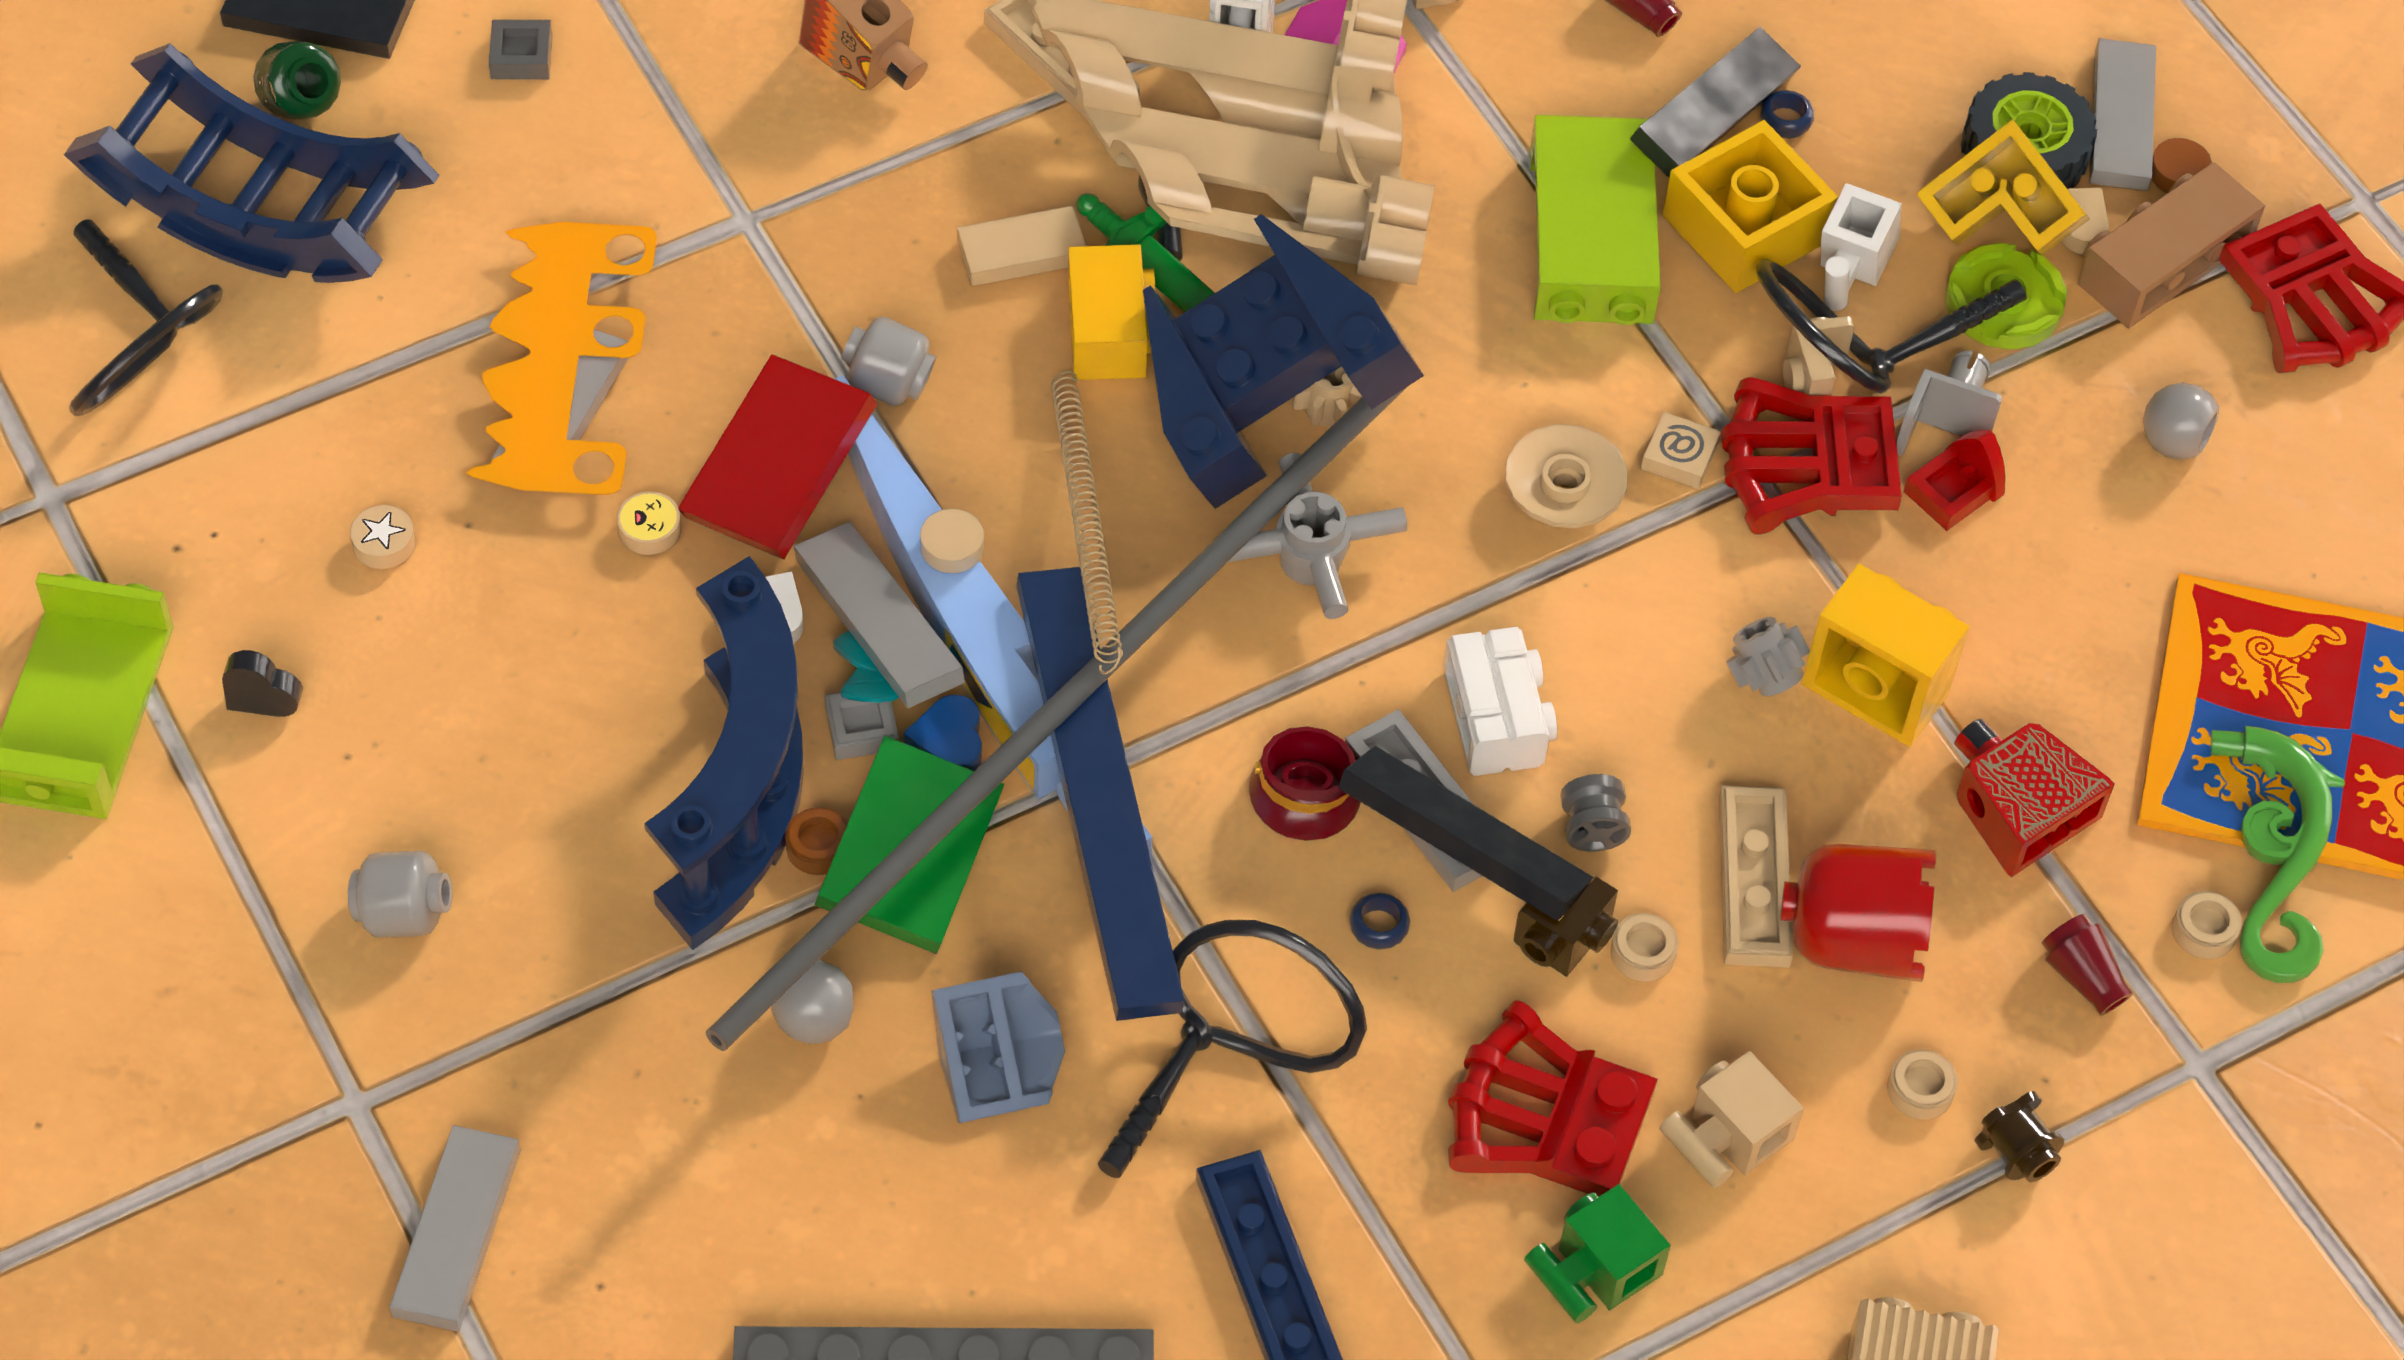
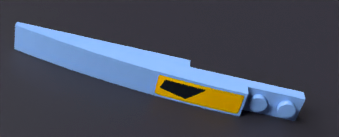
[835,375,1153,860]

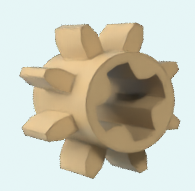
[1293,367,1362,427]

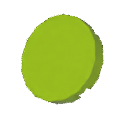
[1945,243,2067,350]

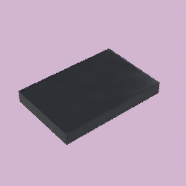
[220,0,415,59]

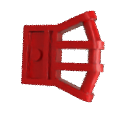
[2219,203,2404,373]
[1721,377,1902,535]
[1448,1000,1658,1197]

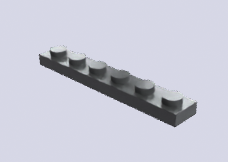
[733,1326,1154,1360]

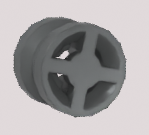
[1560,774,1631,852]

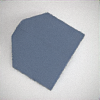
[931,972,1065,1123]

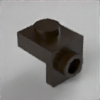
[1513,876,1618,977]

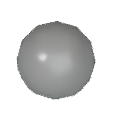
[2143,382,2219,460]
[771,960,853,1044]

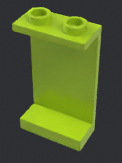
[1530,115,1661,325]
[0,572,173,819]

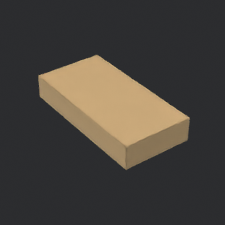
[957,205,1086,286]

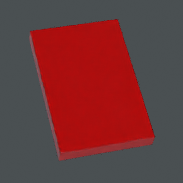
[678,354,878,560]

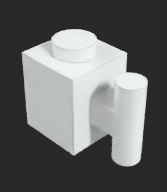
[1821,183,1902,311]

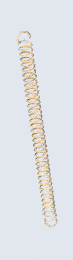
[1052,371,1123,675]

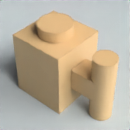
[1659,1051,1804,1188]

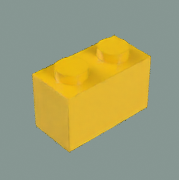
[1068,245,1155,380]

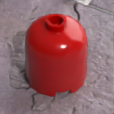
[1780,844,1936,982]

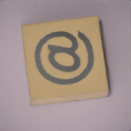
[1641,411,1721,489]

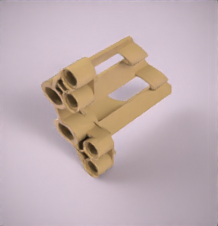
[1031,0,1435,285]

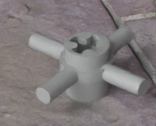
[1227,453,1407,619]

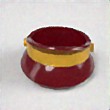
[1249,726,1361,841]

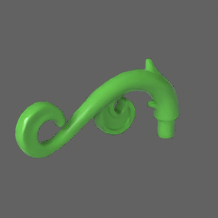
[2210,726,2345,983]

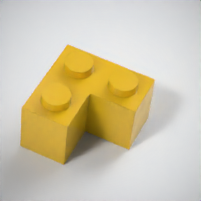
[1916,119,2090,255]

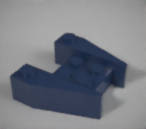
[1143,214,1424,509]

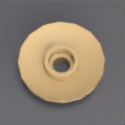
[1505,424,1627,528]

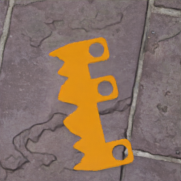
[465,222,657,495]

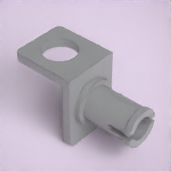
[1896,351,2002,456]

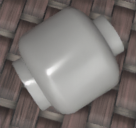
[841,316,937,406]
[348,851,452,937]

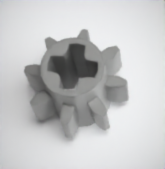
[1726,617,1810,696]

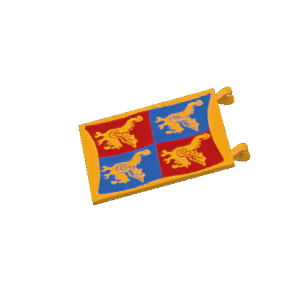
[2137,573,2404,880]

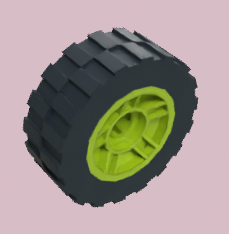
[1961,72,2098,189]

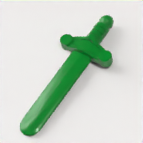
[1076,193,1215,312]

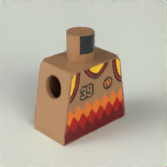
[798,0,928,90]

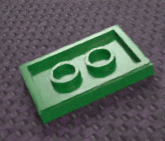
[814,735,1005,954]

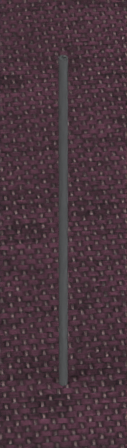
[706,387,1407,1051]

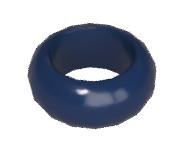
[1760,90,1814,139]
[1349,892,1410,950]

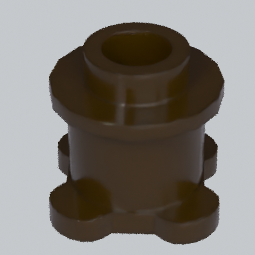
[1974,1091,2064,1182]

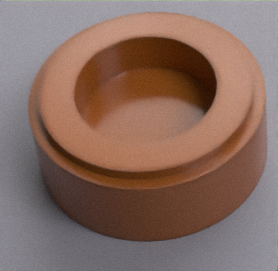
[2151,138,2212,193]
[785,807,848,875]

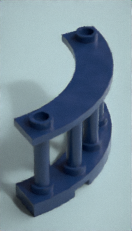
[64,43,440,283]
[644,556,804,950]

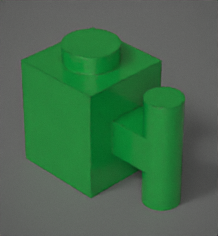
[1524,1184,1671,1324]

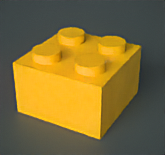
[1662,120,1839,293]
[1801,563,1970,747]

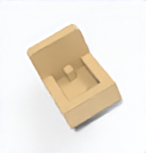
[1783,316,1854,396]

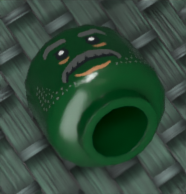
[253,41,341,119]

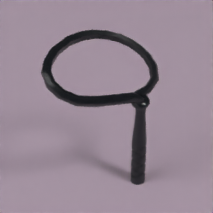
[69,219,223,416]
[1756,259,2027,393]
[1098,920,1367,1178]

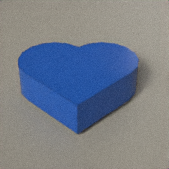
[903,694,982,771]

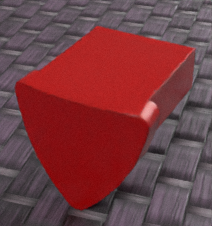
[1903,430,2006,531]

